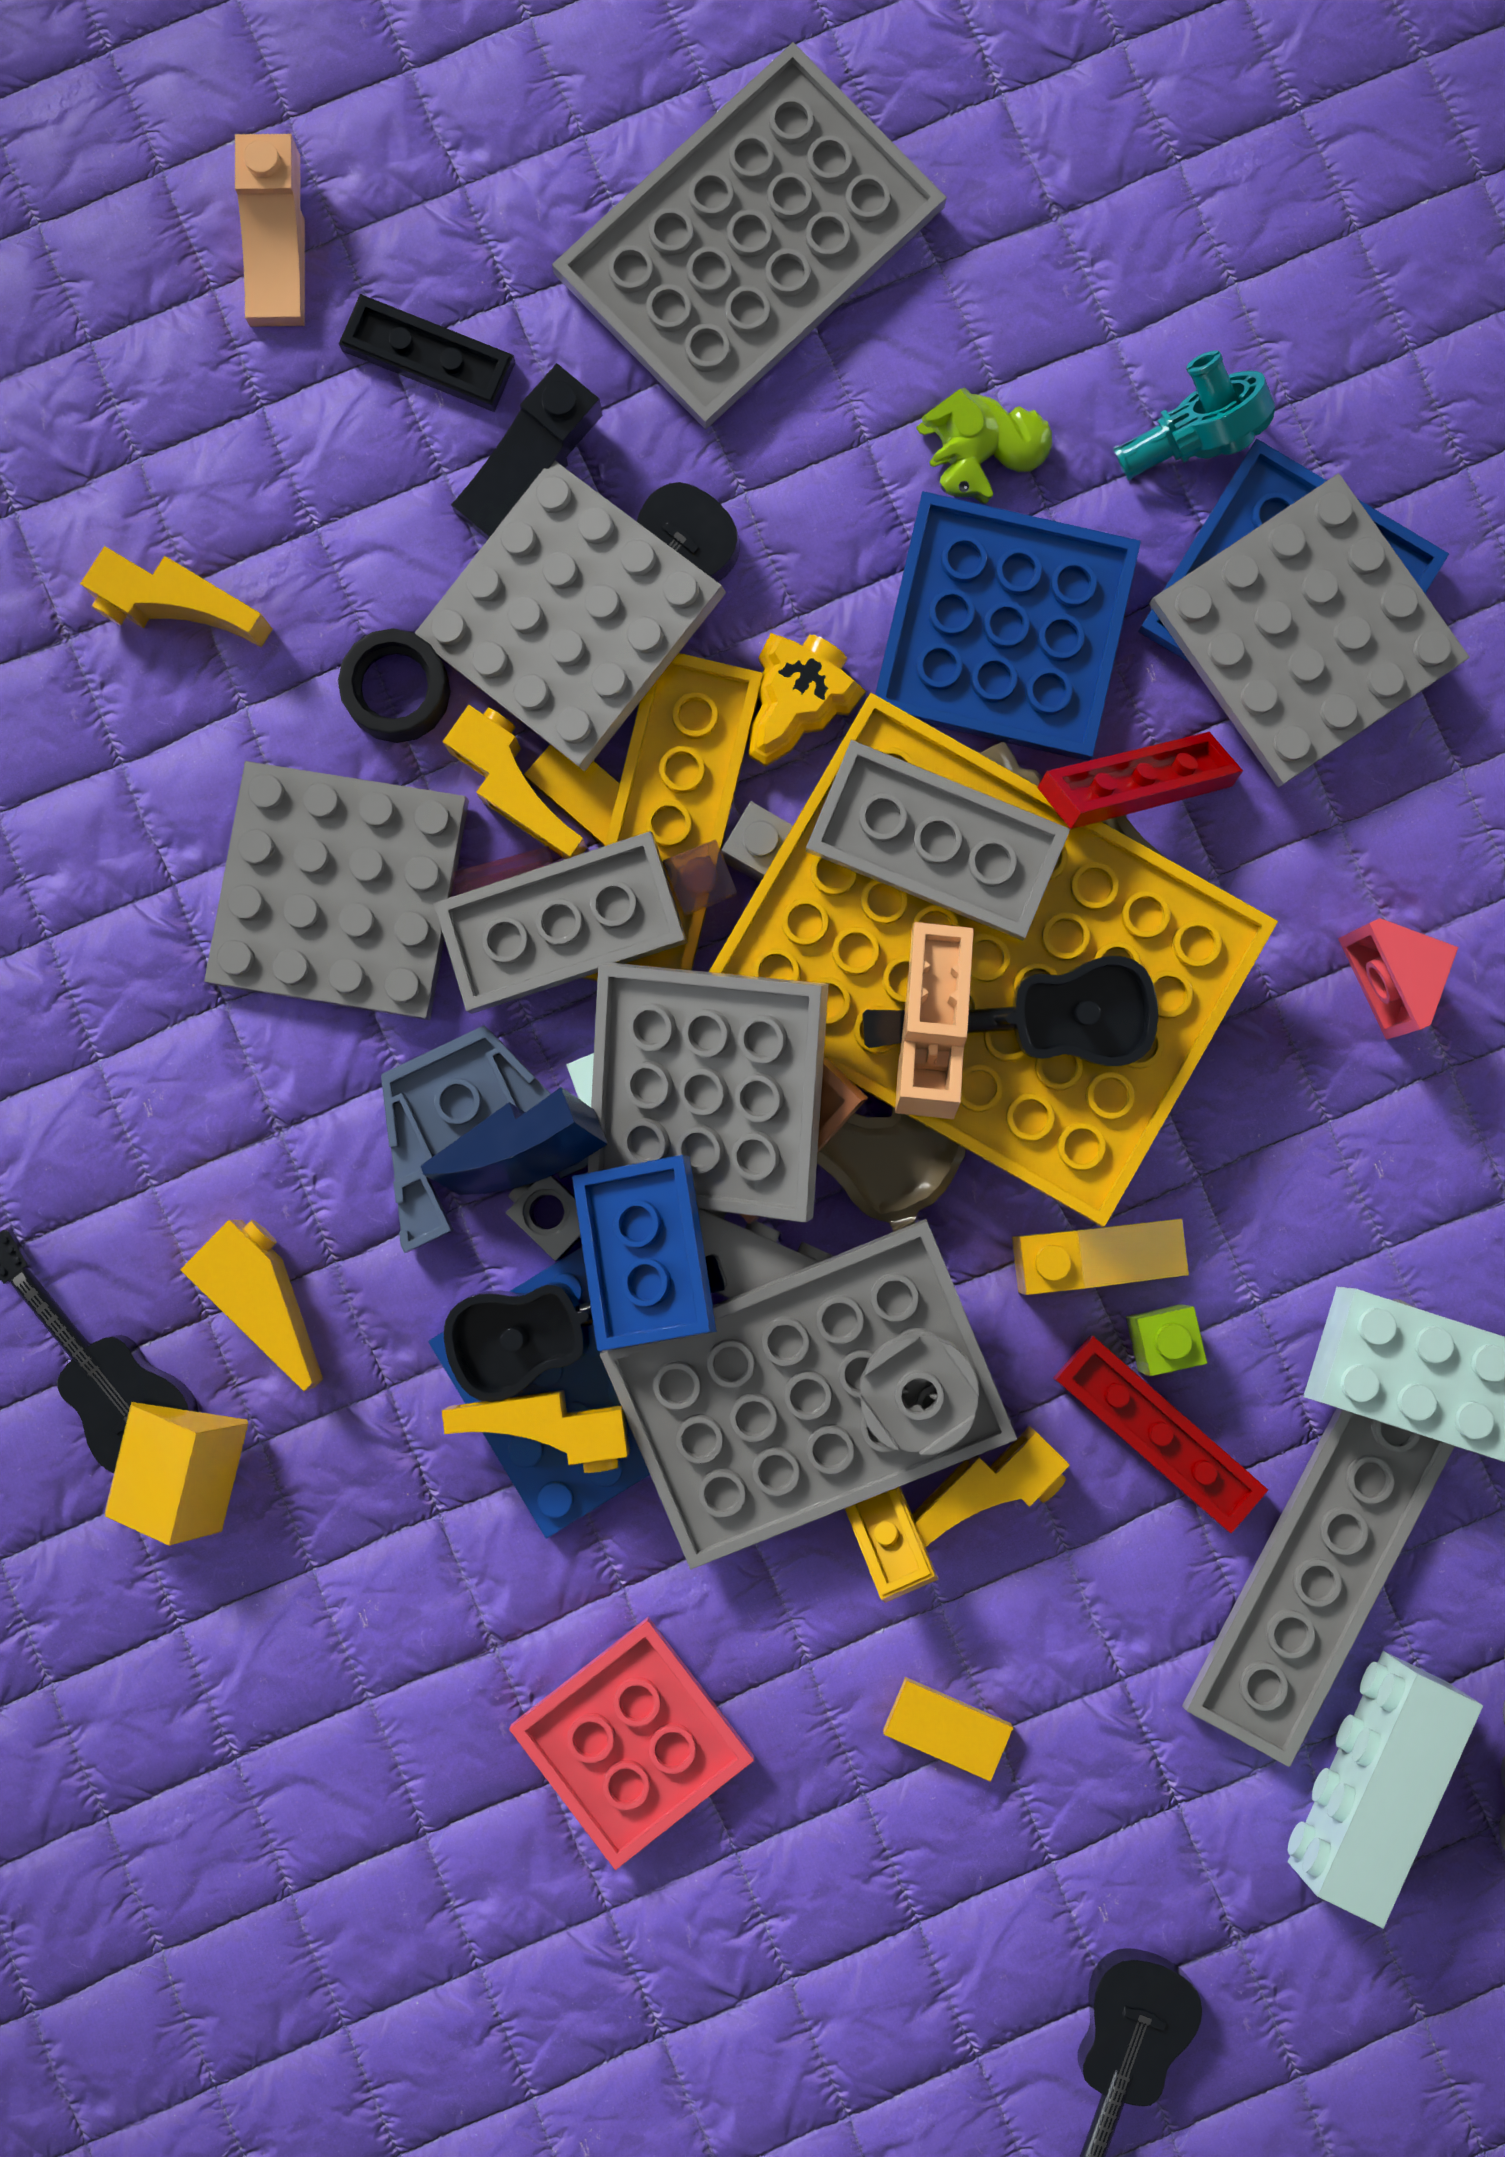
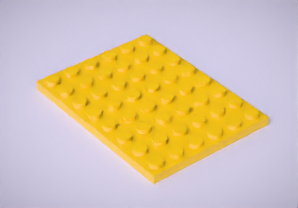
[709,692,1278,1227]

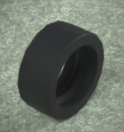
[338,628,451,743]

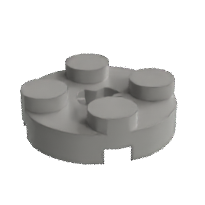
[860,1332,979,1455]

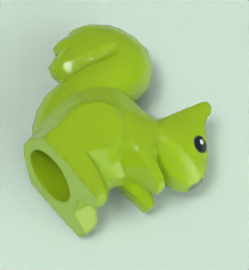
[916,387,1052,504]

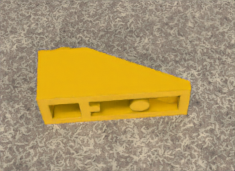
[180,1219,323,1391]
[1012,1219,1189,1295]

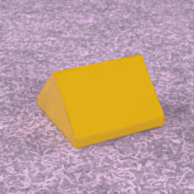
[105,1402,248,1546]

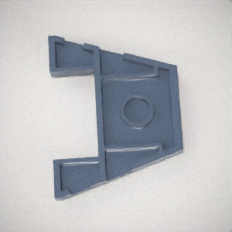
[381,1025,589,1253]

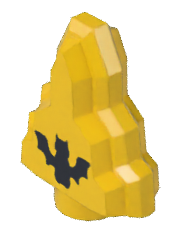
[749,633,867,767]

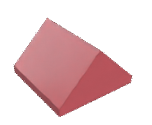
[1338,918,1458,1040]

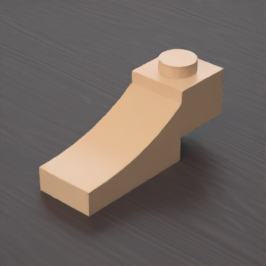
[235,134,305,327]
[895,922,974,1119]

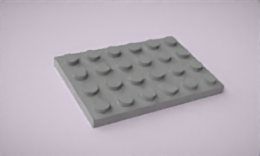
[552,42,947,430]
[600,1219,1017,1570]

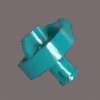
[1113,350,1275,481]

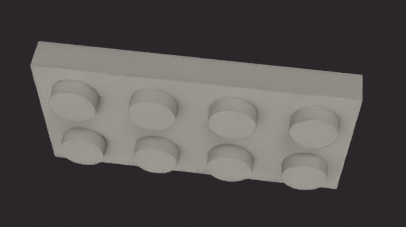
[806,740,1070,941]
[434,831,687,1014]

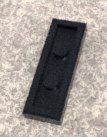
[339,294,516,412]

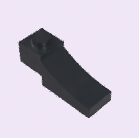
[451,363,603,540]

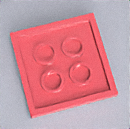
[509,1616,754,1870]

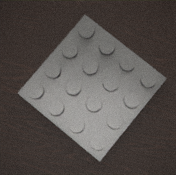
[415,461,726,771]
[1149,473,1470,788]
[204,761,469,1020]
[588,962,829,1223]

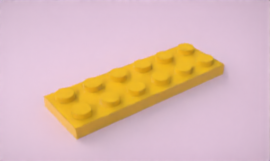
[583,653,763,982]

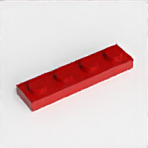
[1037,732,1243,829]
[1053,1335,1268,1534]

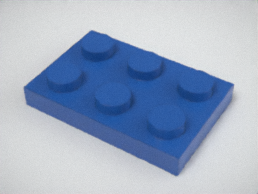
[572,1155,717,1351]

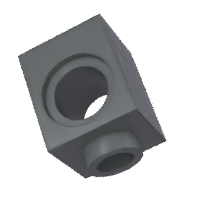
[505,1175,581,1261]

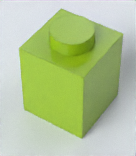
[1125,1304,1208,1376]

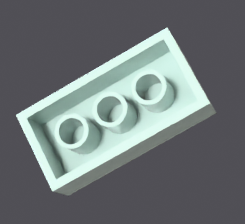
[1303,1287,1505,1462]
[1288,1651,1483,1929]

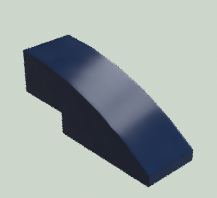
[421,1087,608,1195]

